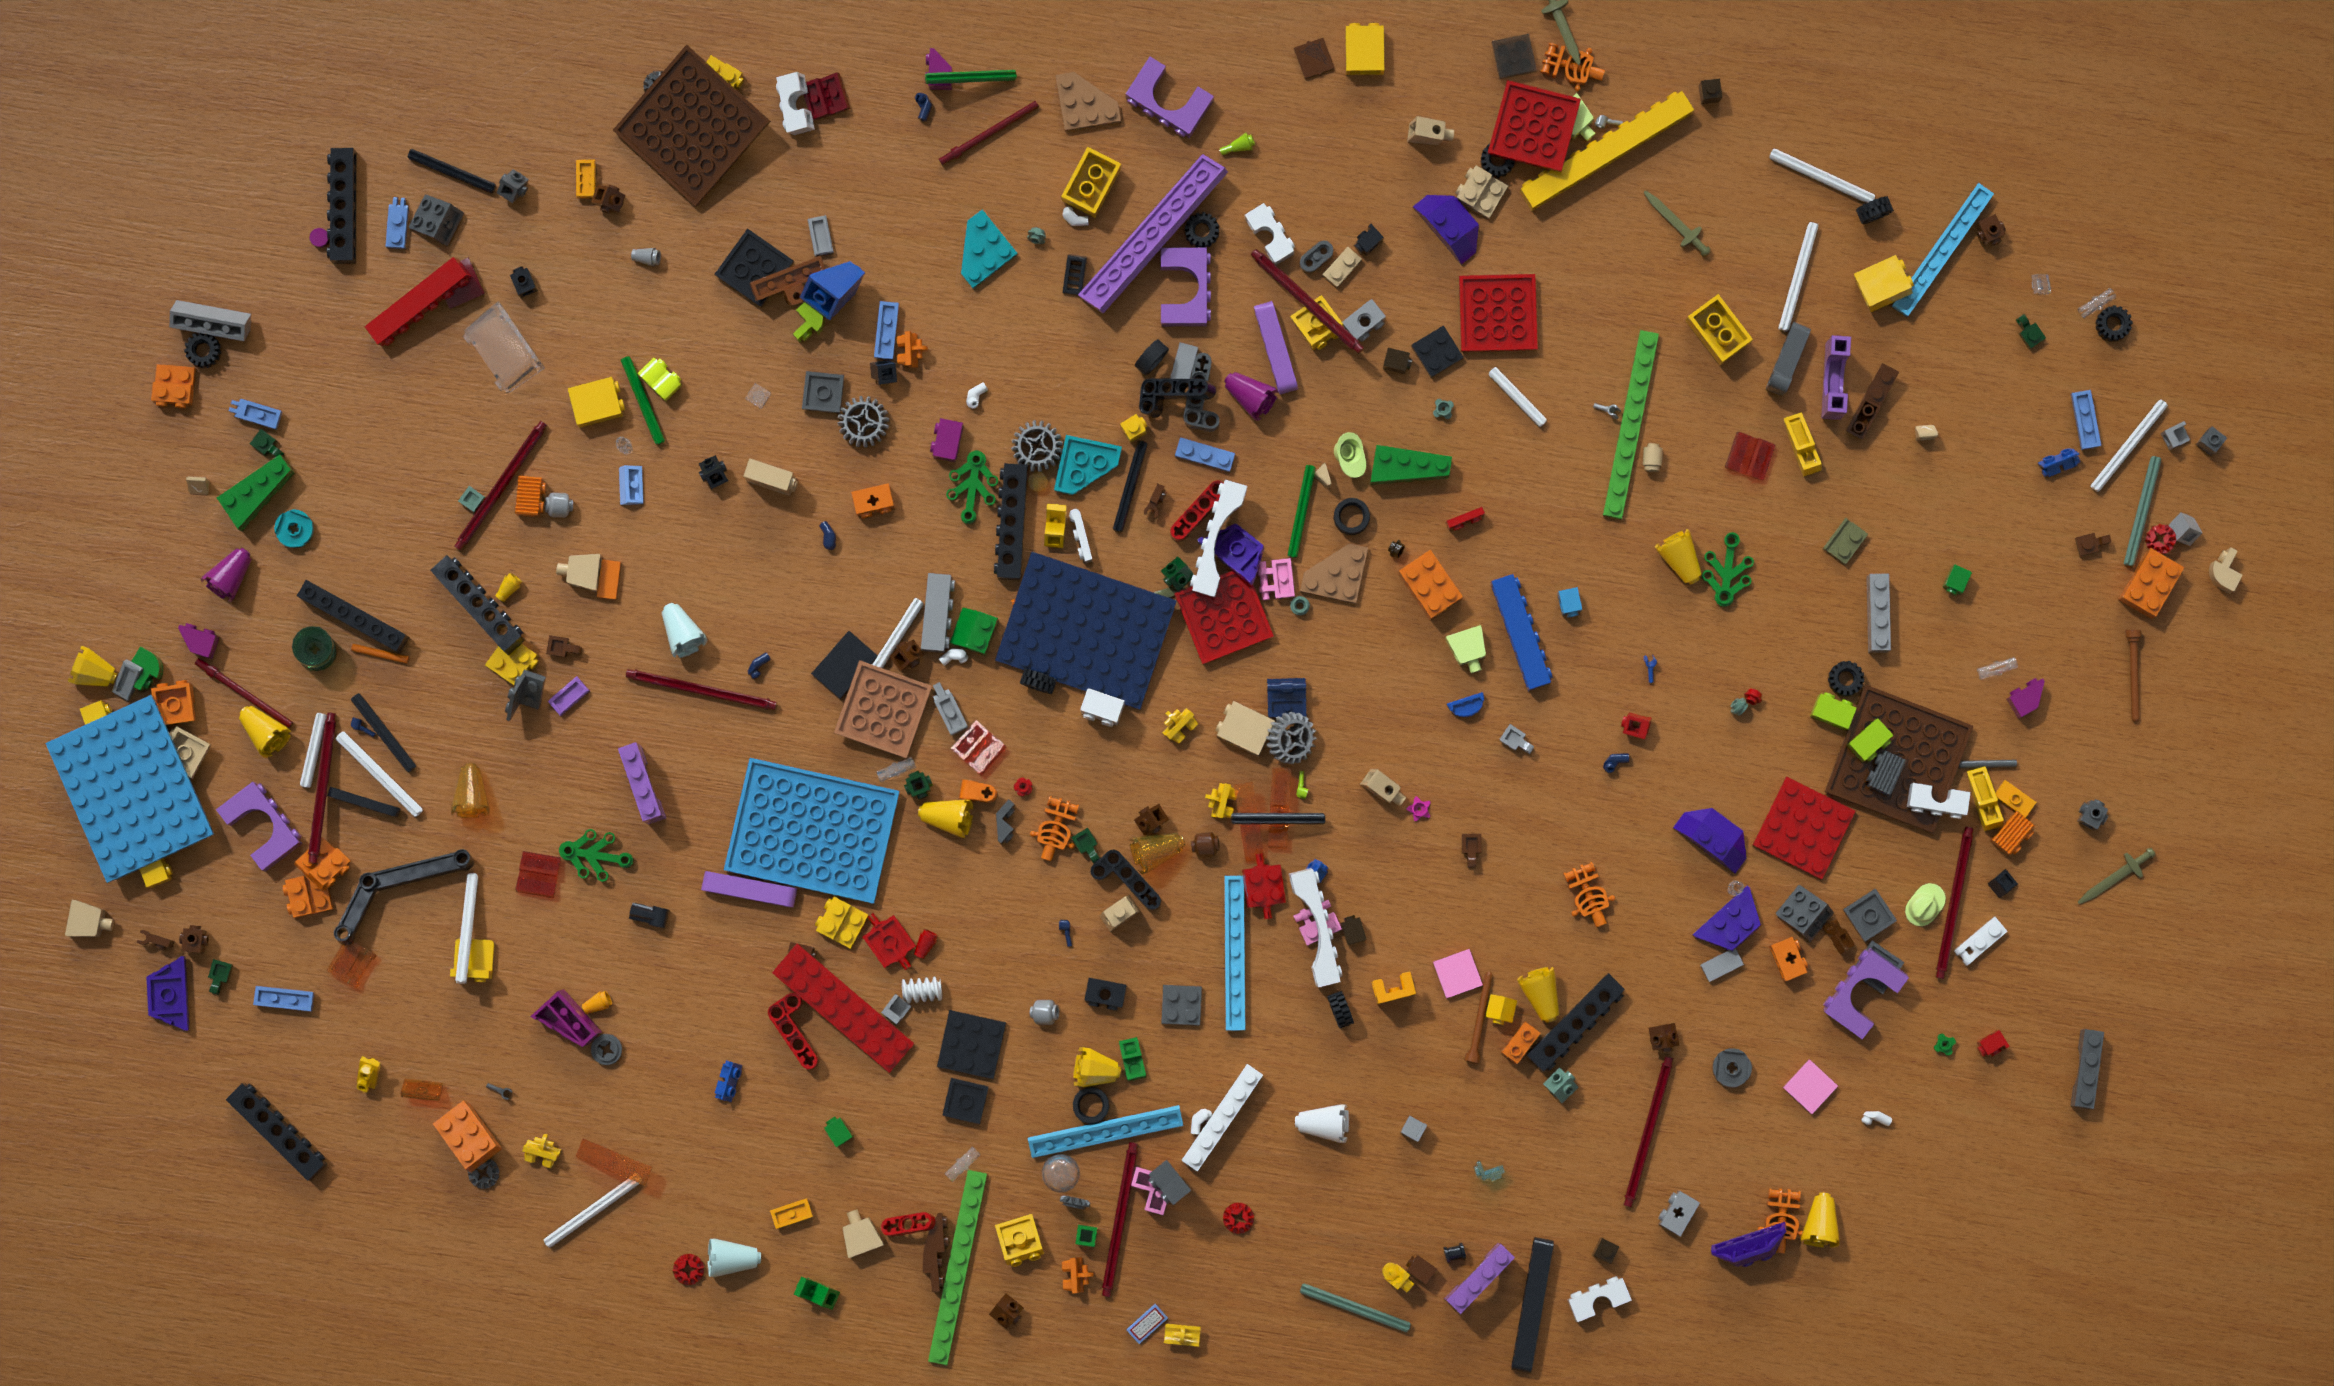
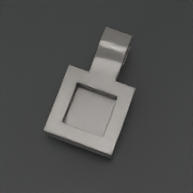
[1499,724,1534,754]

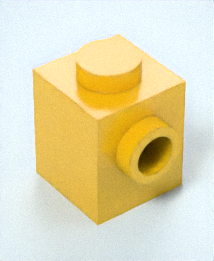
[1120,414,1147,443]
[1486,994,1517,1025]

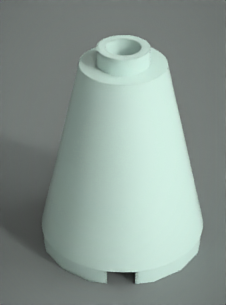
[662,603,708,658]
[708,1238,761,1277]

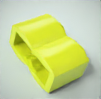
[638,358,682,402]

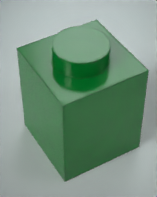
[1943,564,1972,596]
[824,1117,854,1148]
[1075,1224,1098,1247]

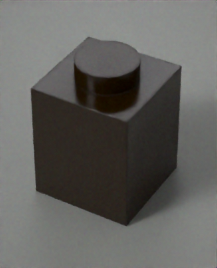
[1699,78,1722,104]
[1383,348,1412,374]
[1341,915,1367,946]
[1592,1237,1619,1264]

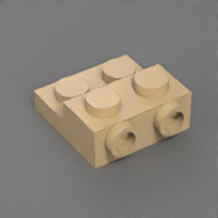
[1455,166,1508,219]
[170,726,211,779]

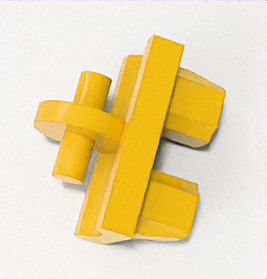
[1162,708,1198,744]
[1205,783,1238,818]
[356,1056,380,1092]
[522,1134,561,1168]
[1382,1263,1414,1293]
[1164,1324,1201,1346]

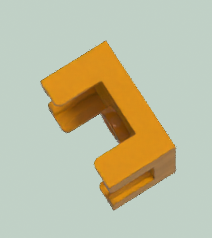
[1371,971,1416,1005]

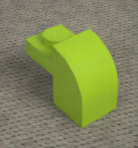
[793,302,824,342]

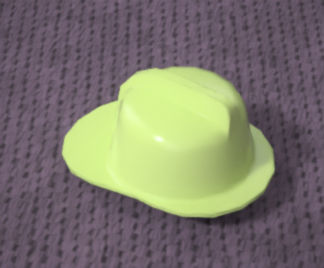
[1334,432,1366,478]
[1905,883,1946,926]

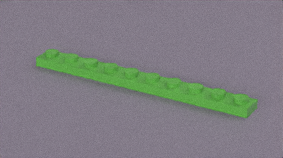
[1603,330,1659,519]
[928,1170,987,1365]

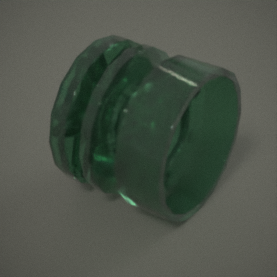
[292,626,337,672]

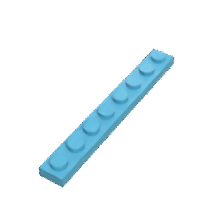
[1891,183,1994,317]
[1225,876,1245,1031]
[1028,1105,1184,1158]

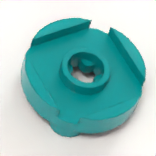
[274,509,314,548]

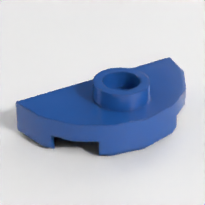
[1446,692,1484,717]

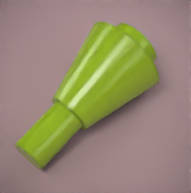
[1220,132,1255,155]

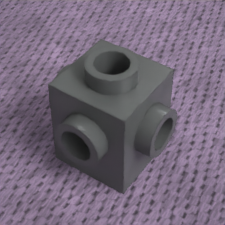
[497,169,529,203]
[2077,799,2108,831]

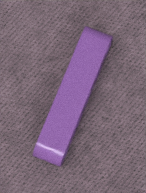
[1254,301,1298,395]
[701,871,797,908]

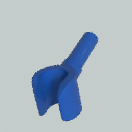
[1643,655,1657,683]

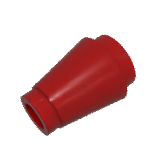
[914,929,938,959]

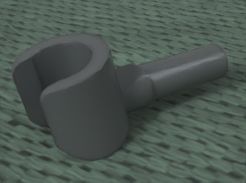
[486,1083,512,1100]

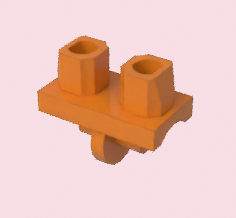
[897,331,928,368]
[1062,1257,1094,1293]

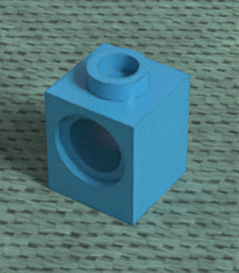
[1557,587,1582,618]

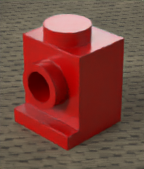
[1621,712,1652,739]
[1977,1030,2010,1057]

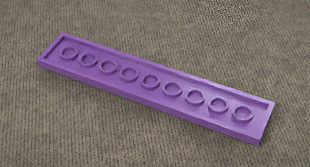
[1078,154,1228,313]

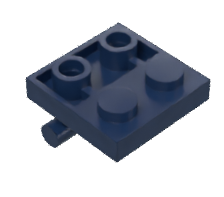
[1267,678,1307,718]

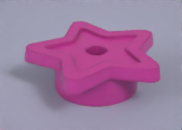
[1406,796,1431,821]

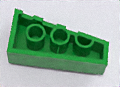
[1370,445,1452,485]
[217,455,295,532]

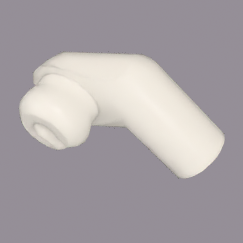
[1062,207,1089,226]
[966,382,988,409]
[939,648,968,666]
[1191,1109,1212,1134]
[1862,1111,1892,1126]

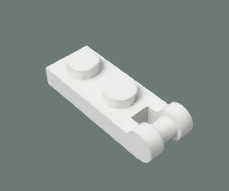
[1069,509,1093,563]
[1954,917,2008,966]

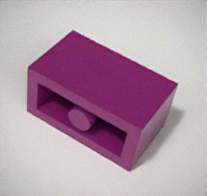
[930,418,964,463]

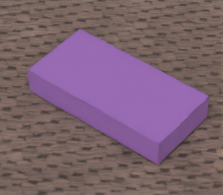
[548,676,590,716]

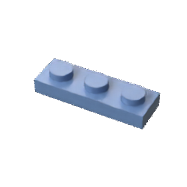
[874,301,899,360]
[2071,390,2101,450]
[1175,437,1235,472]
[253,986,315,1011]

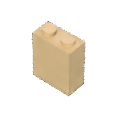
[743,458,798,496]
[1215,701,1275,757]

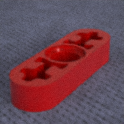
[881,1212,936,1237]

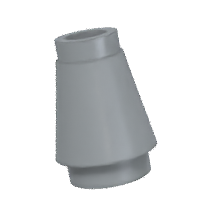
[631,248,661,267]

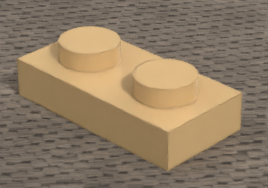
[1322,247,1362,288]

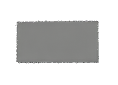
[808,215,834,257]
[1170,342,1198,379]
[112,659,143,701]
[1700,949,1744,982]

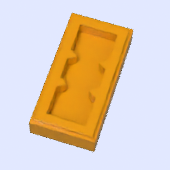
[576,160,596,199]
[1995,780,2036,818]

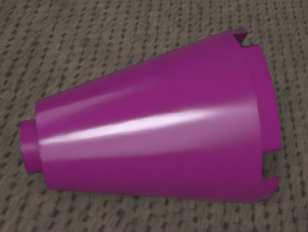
[1224,372,1278,421]
[201,548,252,602]

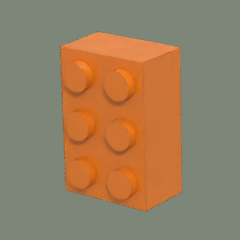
[2118,548,2185,619]
[1398,550,1463,621]
[433,1100,502,1173]

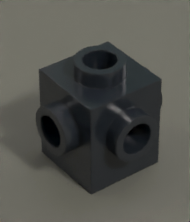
[699,455,728,489]

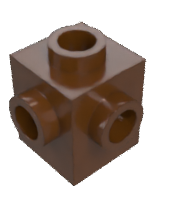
[591,185,625,214]
[1975,214,2006,246]
[889,639,925,672]
[1134,804,1169,836]
[179,925,209,954]
[1648,1023,1680,1053]
[989,1293,1024,1329]

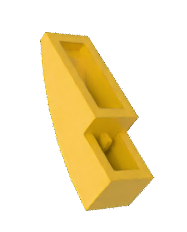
[1784,412,1822,477]
[1967,767,2004,831]

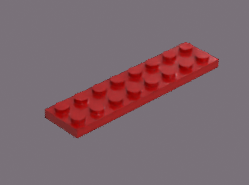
[772,943,915,1073]

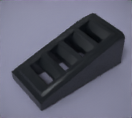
[1062,254,1087,295]

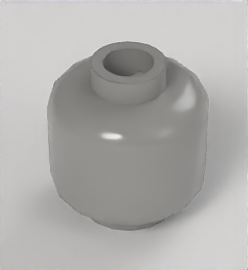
[545,493,573,518]
[1030,1000,1059,1025]

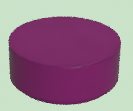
[310,228,329,248]

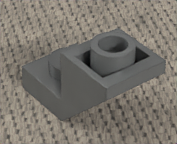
[996,799,1015,844]

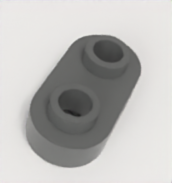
[1300,241,1333,273]

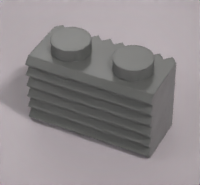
[1866,751,1907,796]

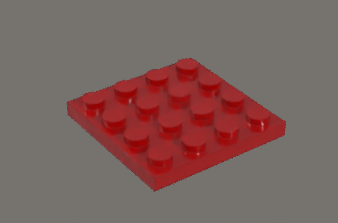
[1488,80,1581,173]
[1459,274,1538,352]
[1174,571,1274,665]
[1752,776,1855,880]

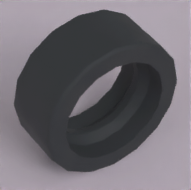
[1135,339,1169,376]
[1333,498,1370,535]
[1073,1087,1109,1124]

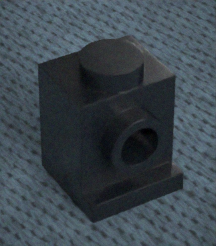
[1354,224,1384,256]
[510,266,538,298]
[870,360,897,385]

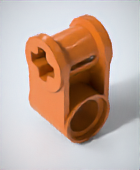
[959,779,997,803]

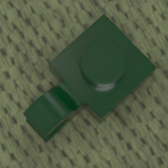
[2016,314,2046,349]
[249,429,284,457]
[1071,828,1100,863]
[208,959,233,995]

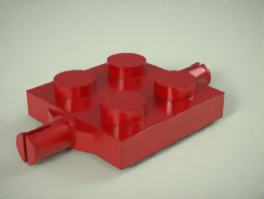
[1242,853,1286,919]
[863,913,916,970]

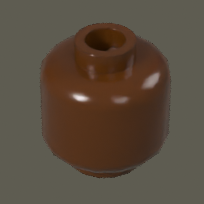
[1191,832,1220,858]

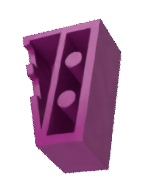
[530,989,602,1047]

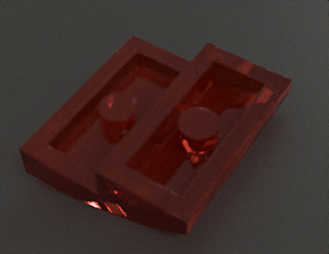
[1724,432,1776,481]
[951,720,1007,776]
[515,851,561,898]

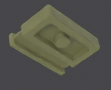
[1823,518,1868,565]

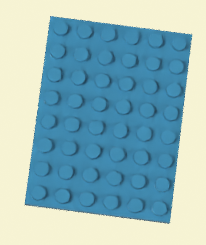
[45,695,214,883]
[724,758,900,904]

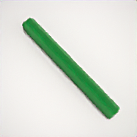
[925,70,1017,84]
[621,356,665,445]
[1287,465,1316,558]

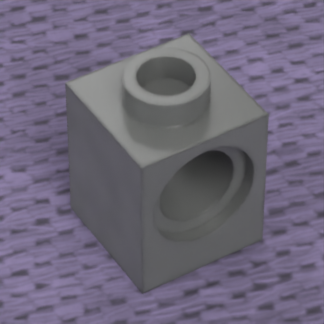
[2196,426,2227,456]

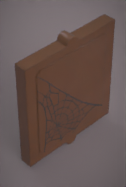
[1294,38,1334,79]

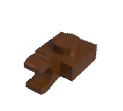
[1144,483,1166,519]
[2075,533,2112,556]
[546,635,582,658]
[1462,834,1482,868]
[1823,919,1855,954]
[137,930,174,950]

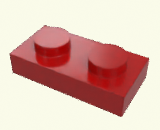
[1446,507,1485,531]

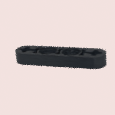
[327,787,401,818]

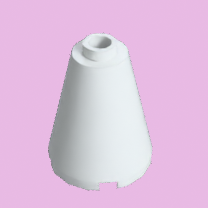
[1295,1104,1349,1143]

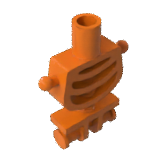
[1540,43,1605,91]
[1030,796,1079,862]
[1563,862,1615,927]
[1757,1188,1803,1254]

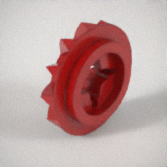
[2145,524,2176,554]
[1223,1203,1254,1234]
[673,1254,704,1285]

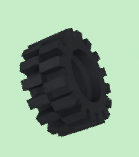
[1480,144,1515,178]
[1856,196,1894,224]
[1185,212,1219,248]
[2095,305,2133,342]
[184,333,222,368]
[1828,661,1864,697]
[1020,668,1057,694]
[1327,991,1354,1029]

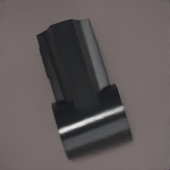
[629,903,670,928]

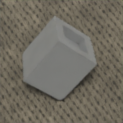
[2161,421,2190,450]
[2169,512,2202,546]
[881,994,911,1025]
[1400,1115,1427,1142]

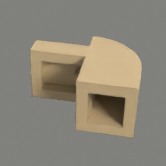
[2209,547,2242,594]

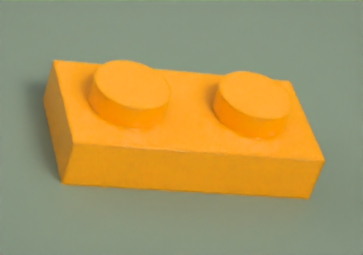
[770,1198,813,1229]

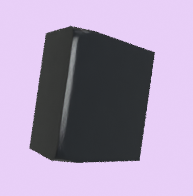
[1988,869,2018,898]

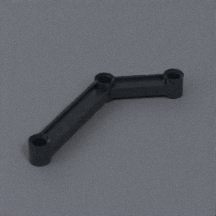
[334,849,474,946]

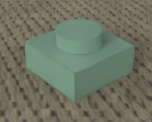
[458,486,486,513]

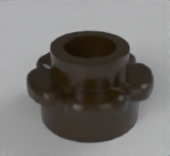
[1388,540,1405,558]

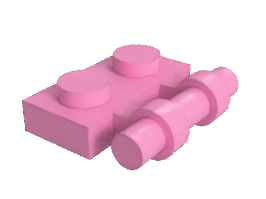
[1257,558,1295,600]
[1293,900,1342,945]

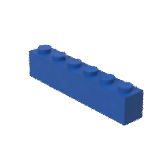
[1490,574,1553,691]

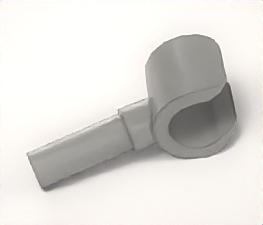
[1595,115,1623,128]
[1593,403,1621,419]

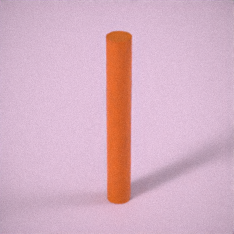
[351,643,409,664]

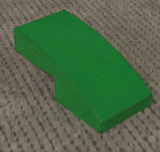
[1119,1037,1146,1081]

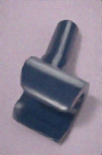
[351,718,376,737]
[1059,920,1072,947]

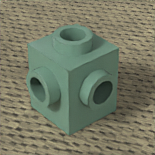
[1543,1068,1579,1103]

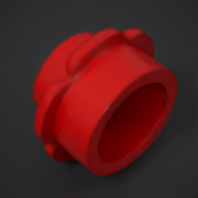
[1744,688,1762,705]
[1014,777,1032,796]

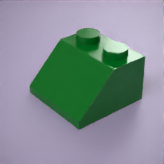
[950,607,999,656]

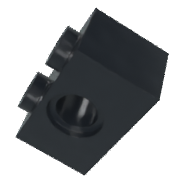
[1084,978,1127,1011]

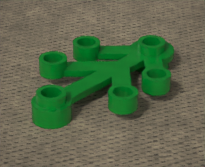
[946,450,998,525]
[1701,532,1754,607]
[559,829,634,882]

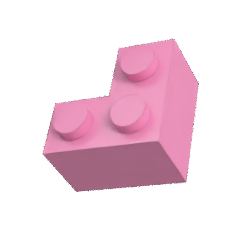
[1131,1167,1167,1215]

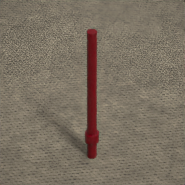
[938,101,1039,165]
[195,658,293,728]

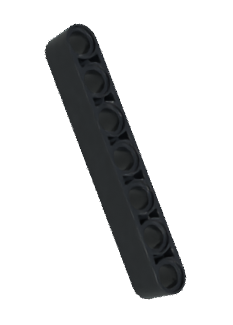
[1511,1237,1554,1373]

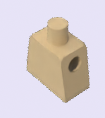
[1407,116,1454,145]
[556,554,602,592]
[1360,769,1406,806]
[1100,895,1140,932]
[65,900,114,937]
[843,1209,885,1258]

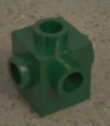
[1161,556,1194,591]
[904,771,933,800]

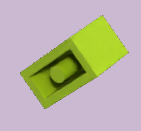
[1810,692,1856,731]
[1847,718,1893,762]

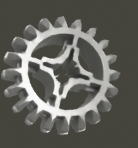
[838,396,889,448]
[1011,420,1063,472]
[1266,712,1317,764]

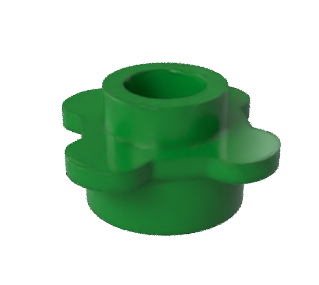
[1934,1034,1956,1056]

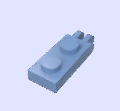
[385,197,409,249]
[228,399,283,430]

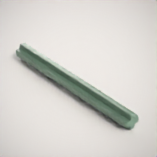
[2124,456,2162,567]
[1300,1283,1411,1332]

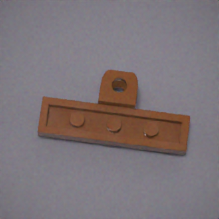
[749,256,825,305]

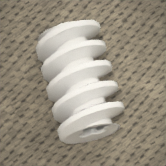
[902,977,942,1003]

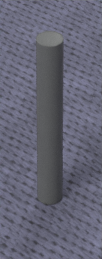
[1958,760,2017,769]

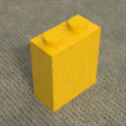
[1345,23,1384,75]
[1854,255,1914,312]
[568,377,625,428]

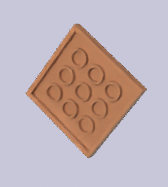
[834,660,932,758]

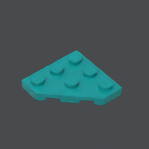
[961,209,1018,289]
[1054,435,1122,495]

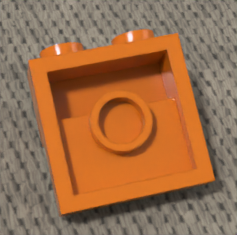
[151,364,196,408]
[151,680,196,726]
[294,837,350,891]
[283,876,334,918]

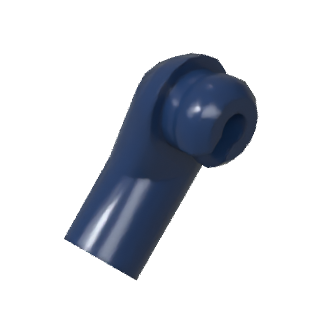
[915,93,932,122]
[819,521,836,550]
[747,652,771,679]
[1603,753,1629,773]

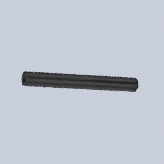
[407,149,496,194]
[1113,440,1147,532]
[351,693,416,773]
[1231,813,1326,825]

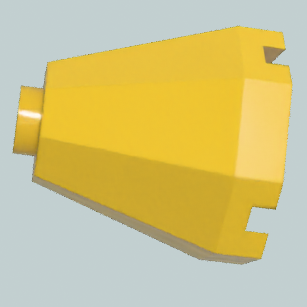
[68,646,117,687]
[1073,1047,1121,1087]

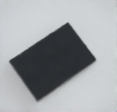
[811,631,878,699]

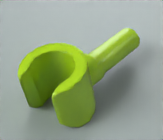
[1296,771,1308,799]

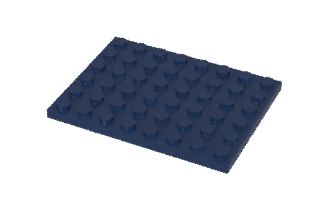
[995,551,1177,709]

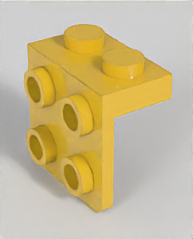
[450,939,494,982]

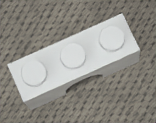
[776,72,815,135]
[1244,203,1295,265]
[1907,783,1971,819]
[1567,1276,1631,1322]

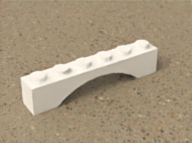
[1190,480,1248,597]
[1289,868,1342,987]
[1182,1064,1263,1171]

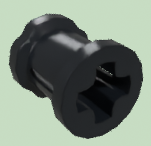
[1443,1242,1466,1264]

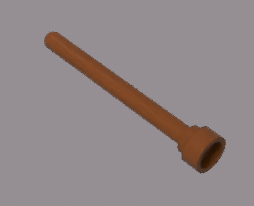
[2125,630,2141,722]
[1464,971,1492,1064]

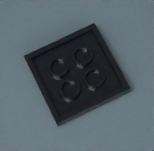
[714,228,794,308]
[937,1010,1006,1079]

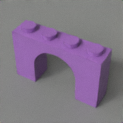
[1125,57,1214,138]
[1161,248,1211,326]
[1821,335,1851,420]
[618,742,666,825]
[216,782,303,872]
[1823,948,1909,1039]
[1444,1243,1515,1314]

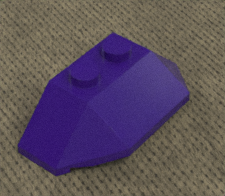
[1413,195,1479,265]
[1673,808,1746,874]
[1711,1222,1786,1267]

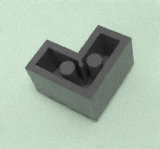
[1148,1160,1191,1205]

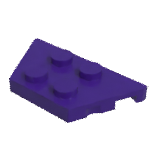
[1197,524,1265,585]
[1693,885,1761,952]
[146,956,190,1031]

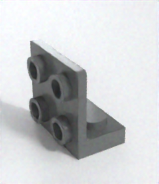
[409,195,464,246]
[505,670,546,721]
[1776,885,1834,942]

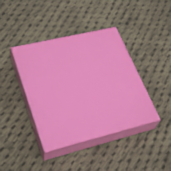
[1433,949,1483,998]
[1783,1059,1838,1114]

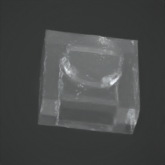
[2031,274,2051,295]
[745,383,772,409]

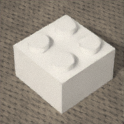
[1080,688,1125,727]

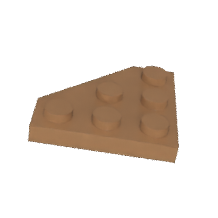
[1056,72,1121,132]
[1300,543,1368,604]

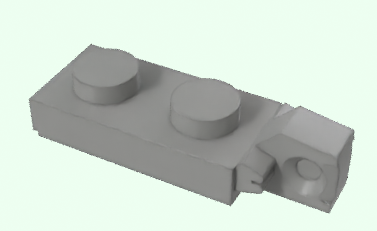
[933,682,968,736]

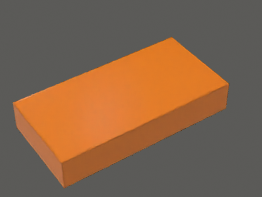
[597,559,621,600]

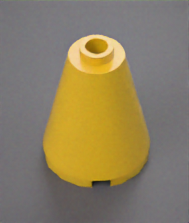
[1655,529,1702,585]
[239,706,291,758]
[918,800,973,838]
[1517,967,1559,1023]
[1800,1193,1840,1248]

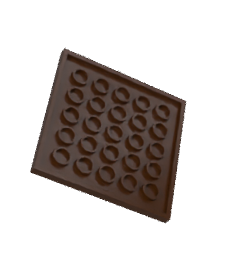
[613,45,771,207]
[1824,684,1973,834]

